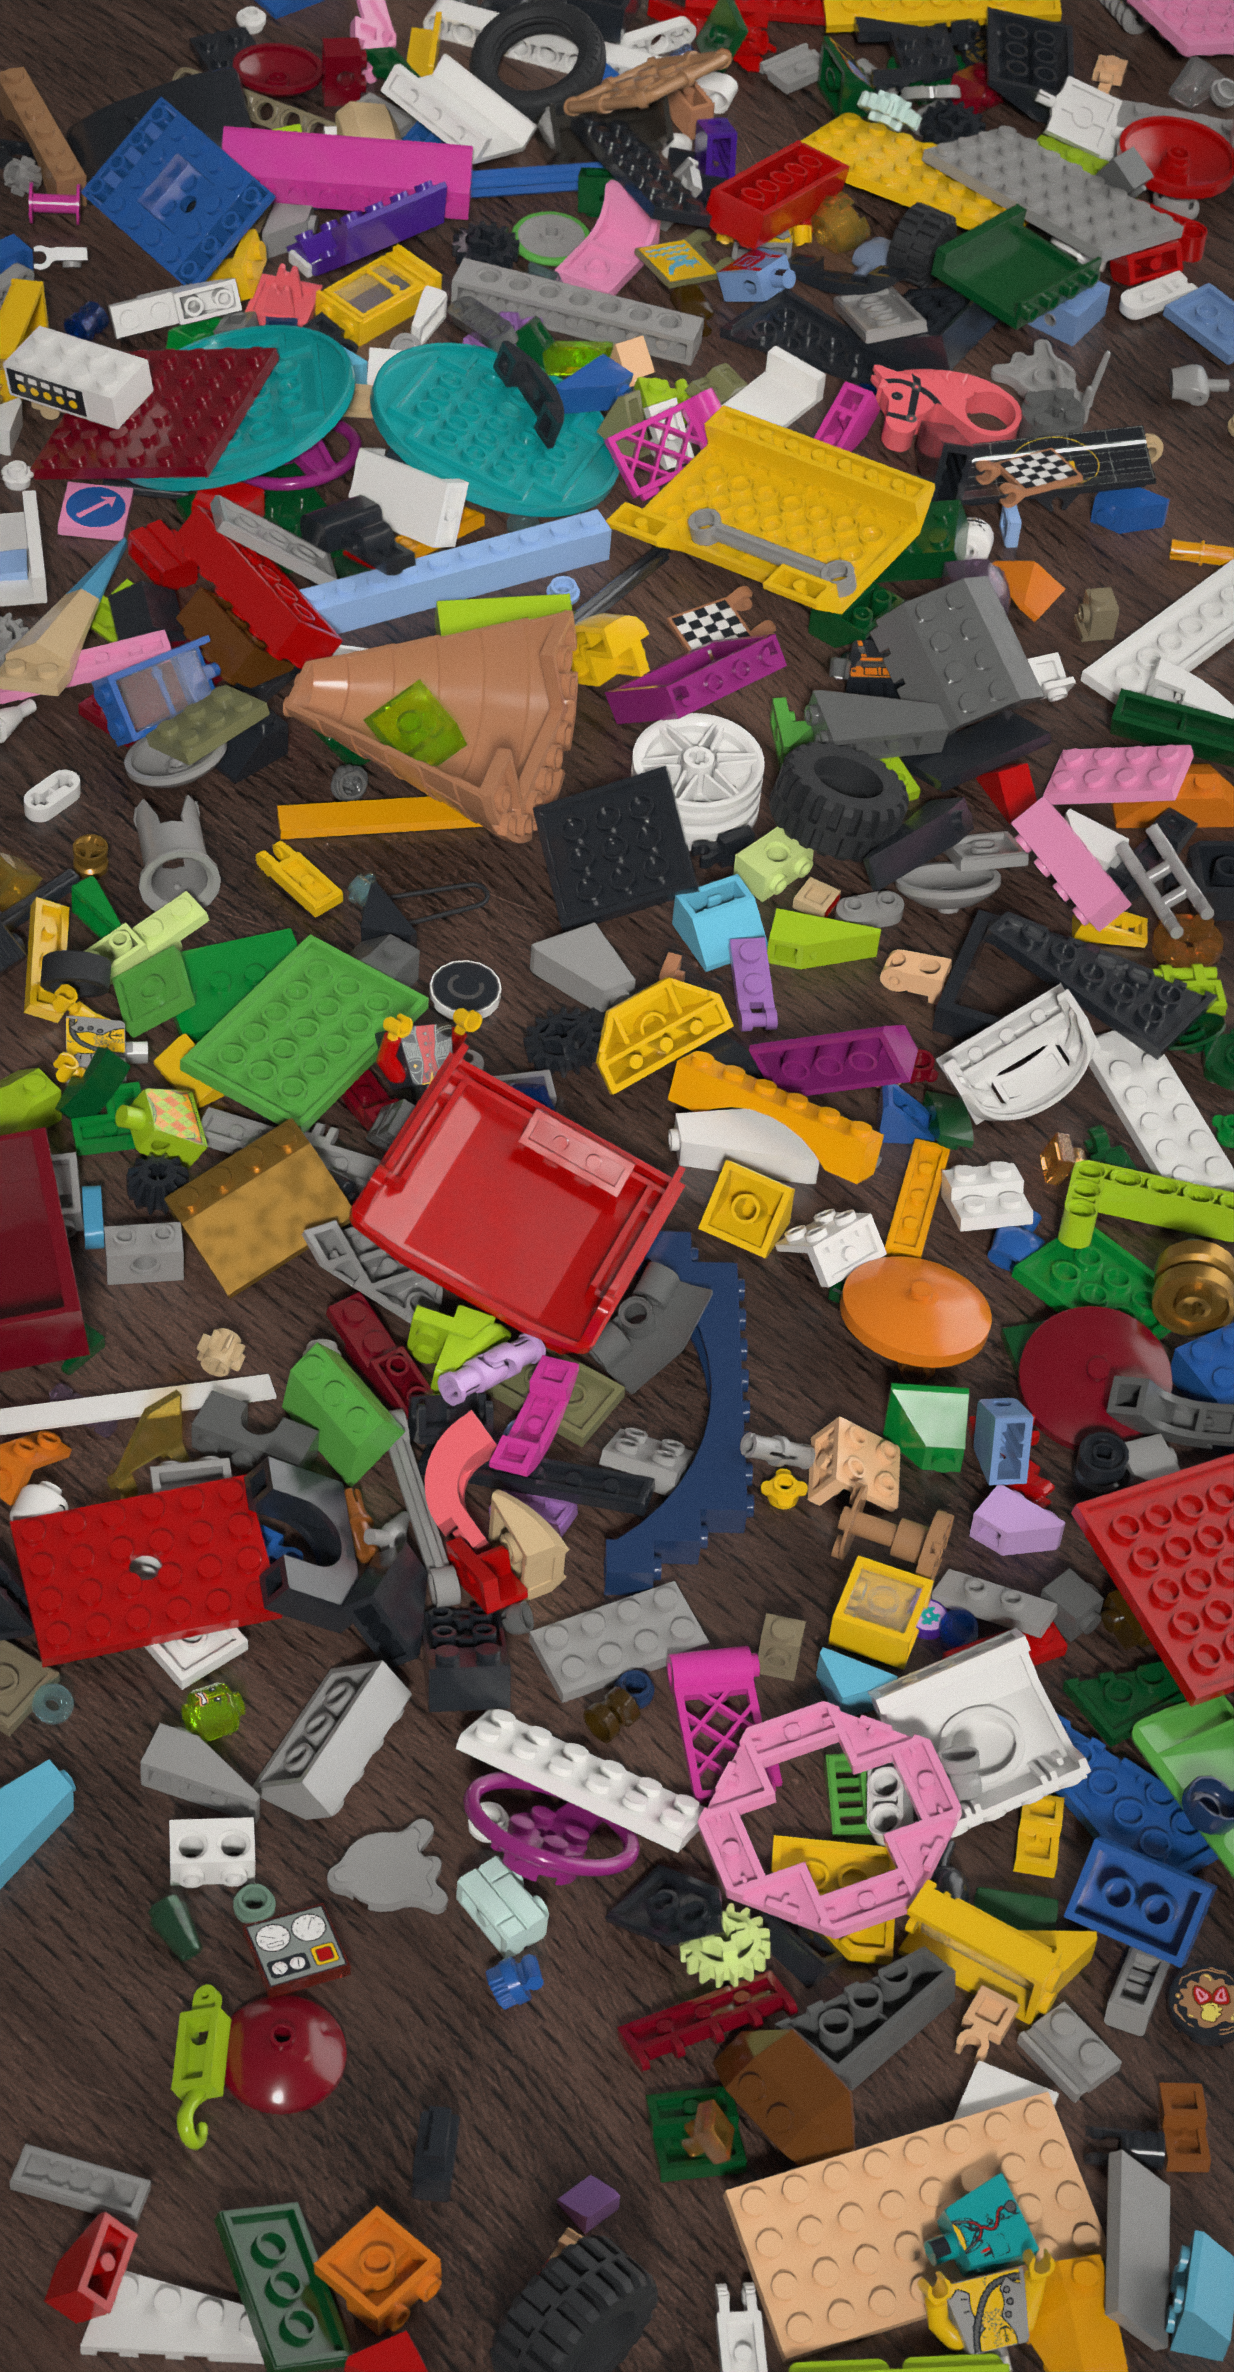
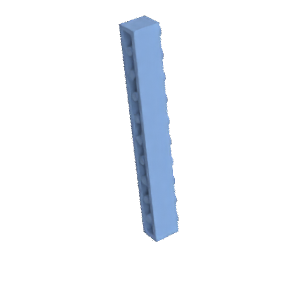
[299,509,612,634]

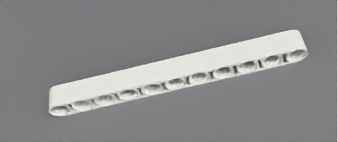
[423,0,738,114]

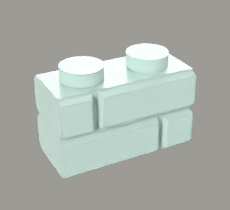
[456,1856,549,1959]

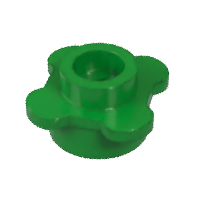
[1212,1114,1234,1148]

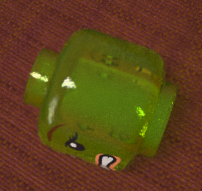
[181,1682,245,1742]

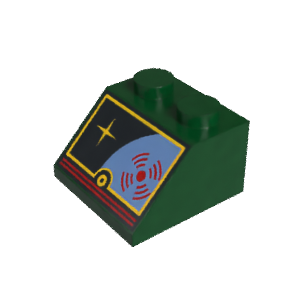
[817,36,874,118]

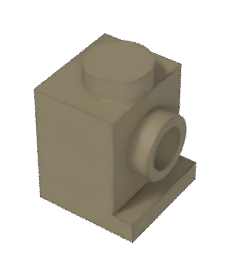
[1074,587,1119,642]
[758,1613,806,1681]

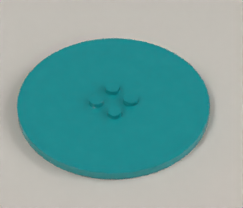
[126,325,355,491]
[370,343,620,517]

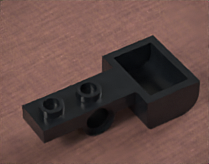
[300,495,416,576]

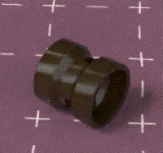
[583,1687,641,1743]

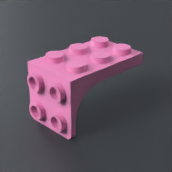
[554,180,661,296]

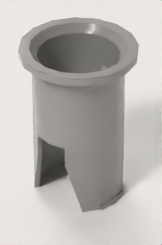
[133,795,221,911]

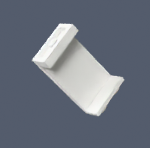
[722,346,826,428]
[349,447,469,548]

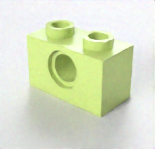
[733,827,814,902]

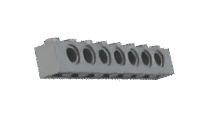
[451,258,704,366]

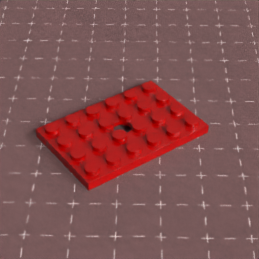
[10,1475,282,1668]

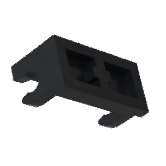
[408,1392,494,1445]

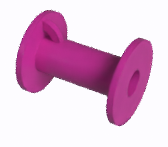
[29,182,81,225]

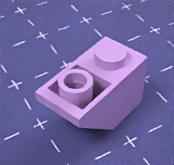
[969,1485,1066,1556]

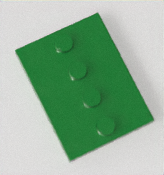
[173,928,298,1043]
[1011,1227,1172,1340]

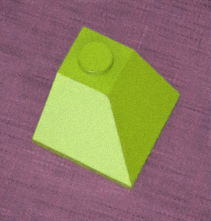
[0,1068,62,1136]

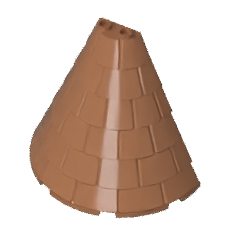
[283,610,578,844]

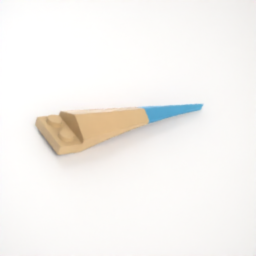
[0,537,127,696]

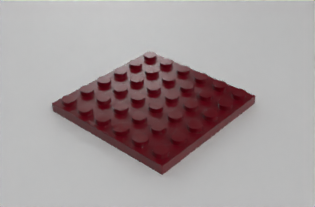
[30,346,279,480]

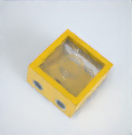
[828,1556,934,1670]

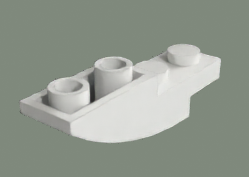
[108,278,242,339]

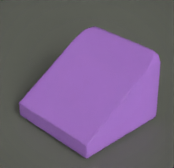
[557,2175,620,2234]

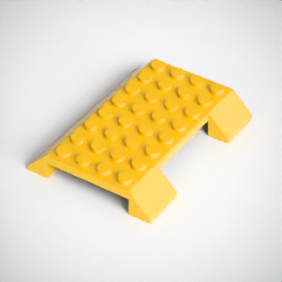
[606,405,935,614]

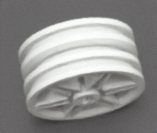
[631,713,765,851]

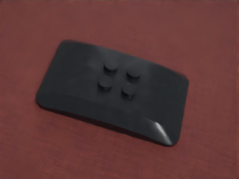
[66,67,252,206]

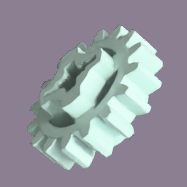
[857,90,922,133]

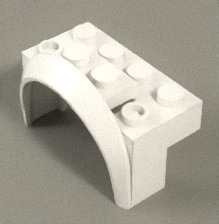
[936,983,1101,1125]

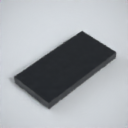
[900,710,1051,792]

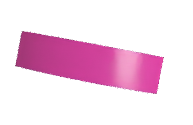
[489,1355,579,1477]

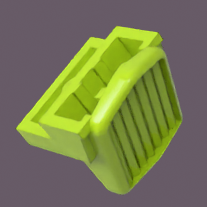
[406,1305,511,1394]

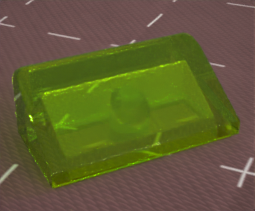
[542,341,614,376]

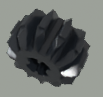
[126,1152,189,1216]

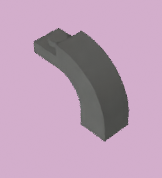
[1106,1376,1234,1449]

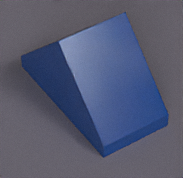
[876,1084,935,1144]

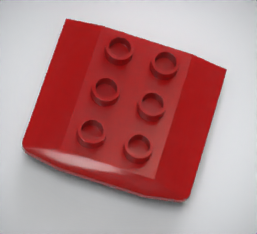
[349,1043,686,1354]

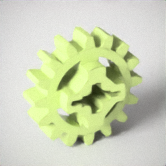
[679,1903,771,1988]

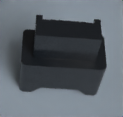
[411,2106,460,2202]

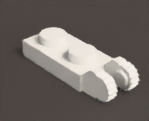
[715,2282,768,2372]

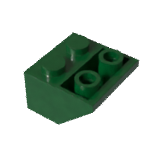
[808,582,905,648]

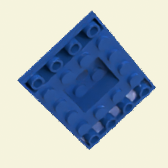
[80,97,276,285]

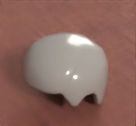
[1153,192,1200,220]

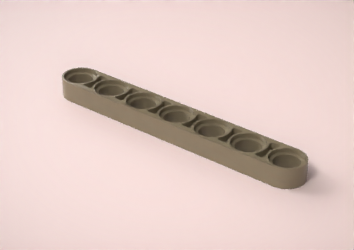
[173,67,336,133]

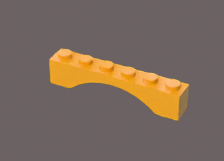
[668,1051,884,1184]

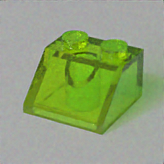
[363,679,467,766]

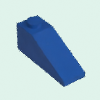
[555,354,634,414]

